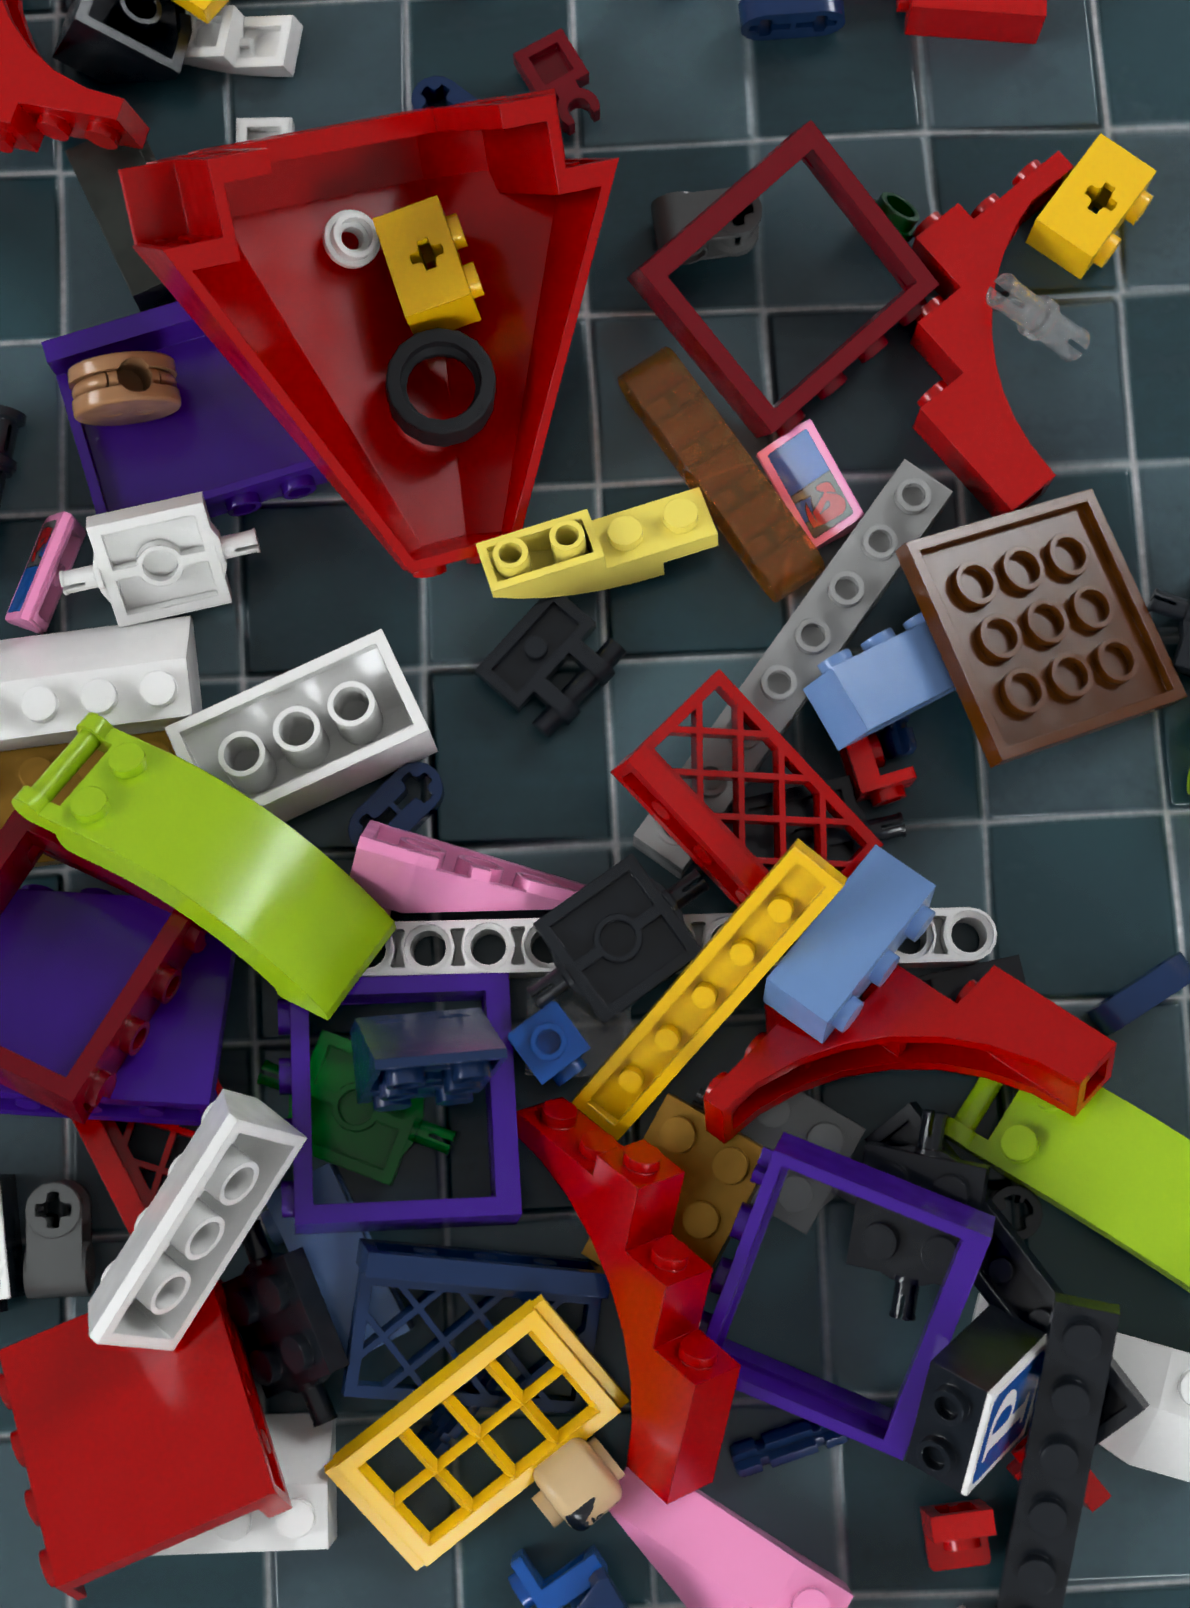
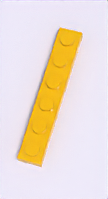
[571,838,847,1141]

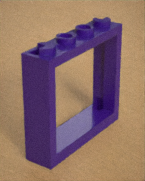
[278,973,522,1235]
[699,1132,996,1461]

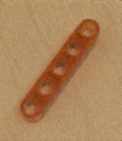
[617,346,825,603]

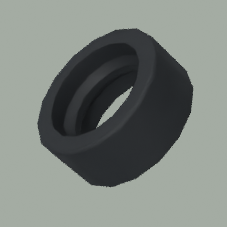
[385,328,496,447]

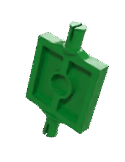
[257,1029,457,1186]

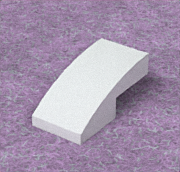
[183,5,303,77]

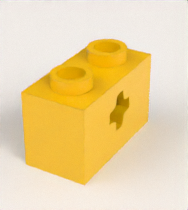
[1025,133,1157,280]
[372,195,485,335]

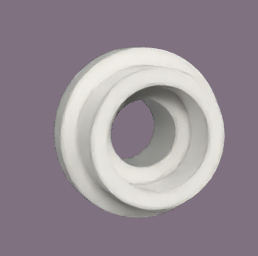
[323,210,380,269]

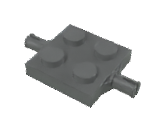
[691,1088,866,1235]

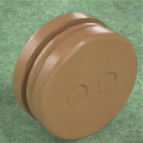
[67,351,181,426]

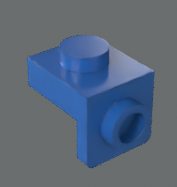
[508,1001,591,1087]
[508,1544,608,1608]

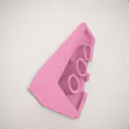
[350,820,586,916]
[609,1466,854,1608]

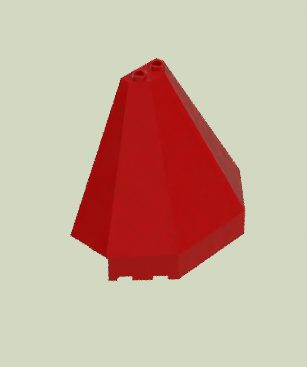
[118,88,619,578]

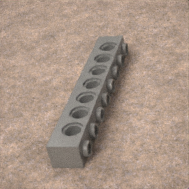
[633,459,953,879]

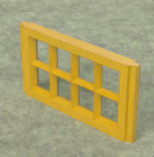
[324,1294,630,1571]

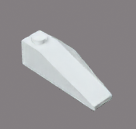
[971,1293,1190,1482]

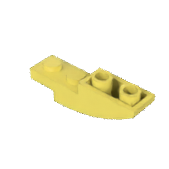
[475,487,719,599]

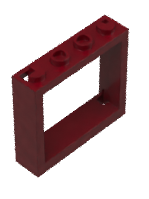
[627,120,940,438]
[0,810,207,1125]

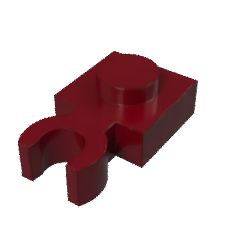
[513,28,600,136]

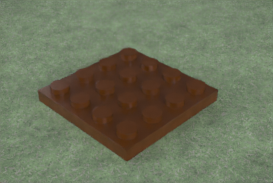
[895,488,1188,768]

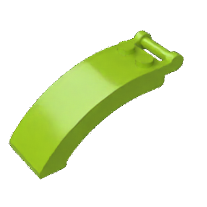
[11,712,397,1021]
[944,1077,1190,1293]

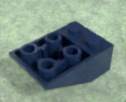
[350,1007,508,1112]

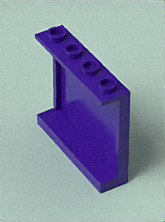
[41,301,328,518]
[0,884,236,1126]

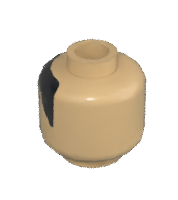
[531,1436,625,1531]

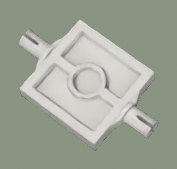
[59,492,261,628]

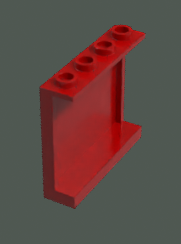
[0,1278,292,1601]

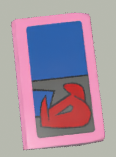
[756,419,864,553]
[5,511,86,635]

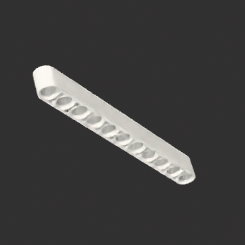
[361,907,997,978]

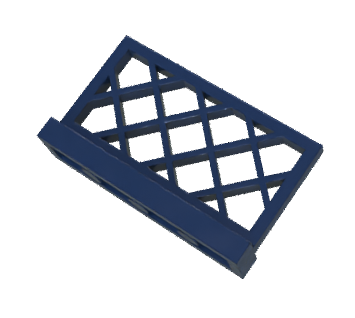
[341,1238,610,1414]

